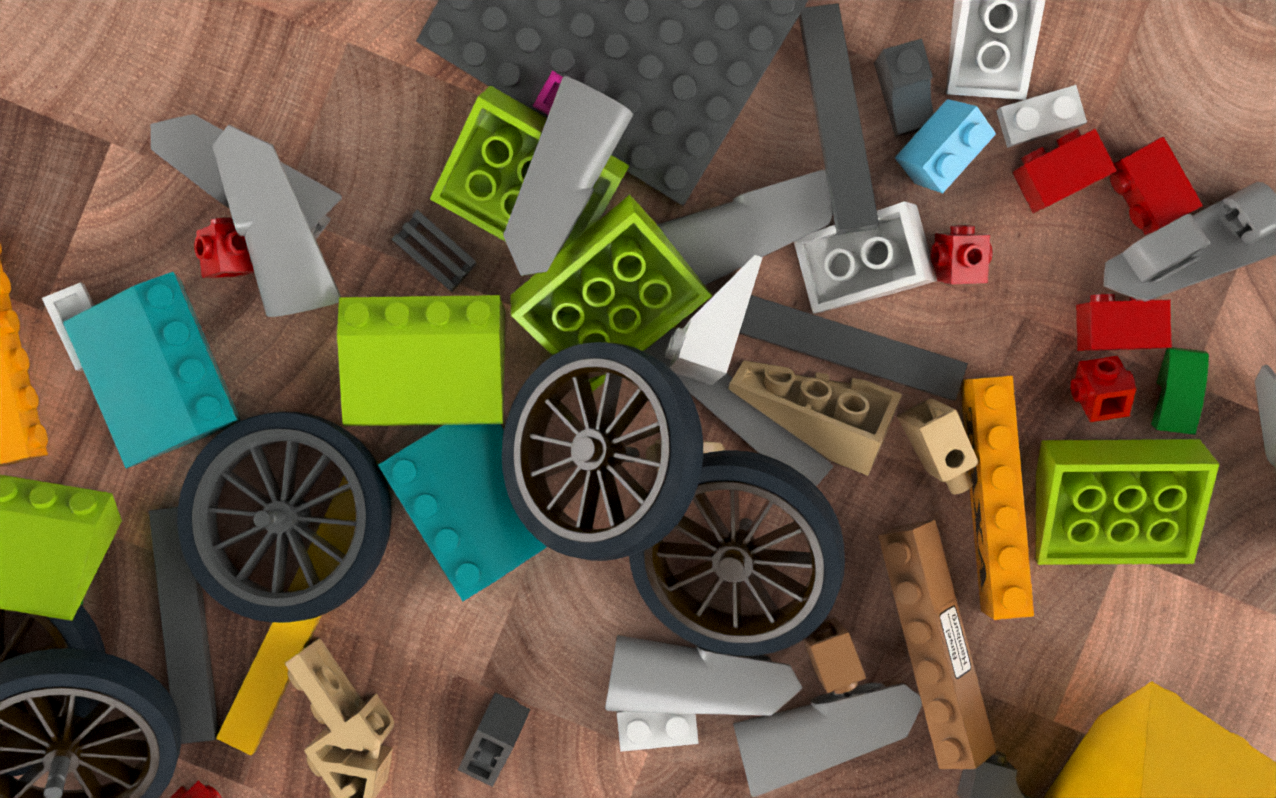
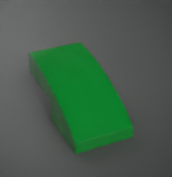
[1151,347,1209,435]

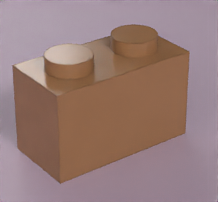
[803,617,866,694]

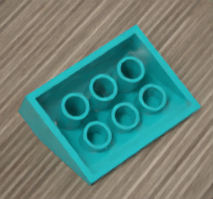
[63,271,241,469]
[378,424,547,602]

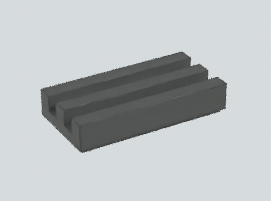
[392,210,477,292]

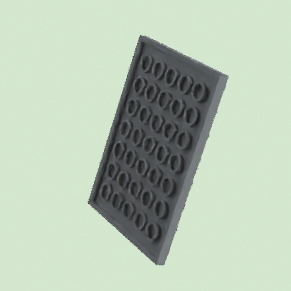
[416,0,809,206]

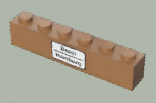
[878,519,996,769]

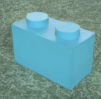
[895,99,996,193]

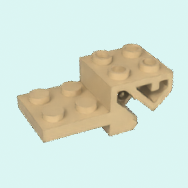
[285,638,394,798]

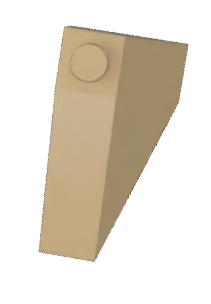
[728,361,902,476]

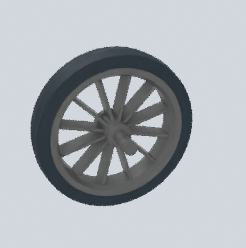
[177,411,392,623]

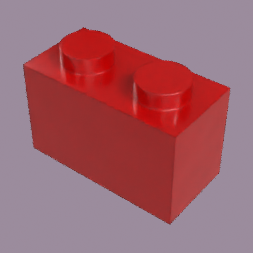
[1012,129,1117,213]
[1110,136,1203,234]
[1076,294,1172,351]

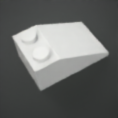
[946,0,1045,100]
[794,201,937,314]
[665,255,763,385]

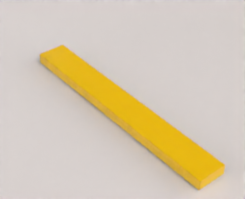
[216,474,387,756]

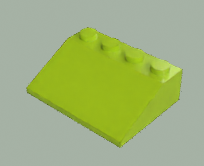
[430,86,630,255]
[510,195,712,392]
[337,295,505,426]
[1036,439,1219,565]
[0,475,122,621]

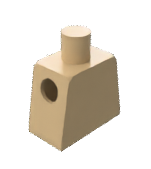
[897,398,978,495]

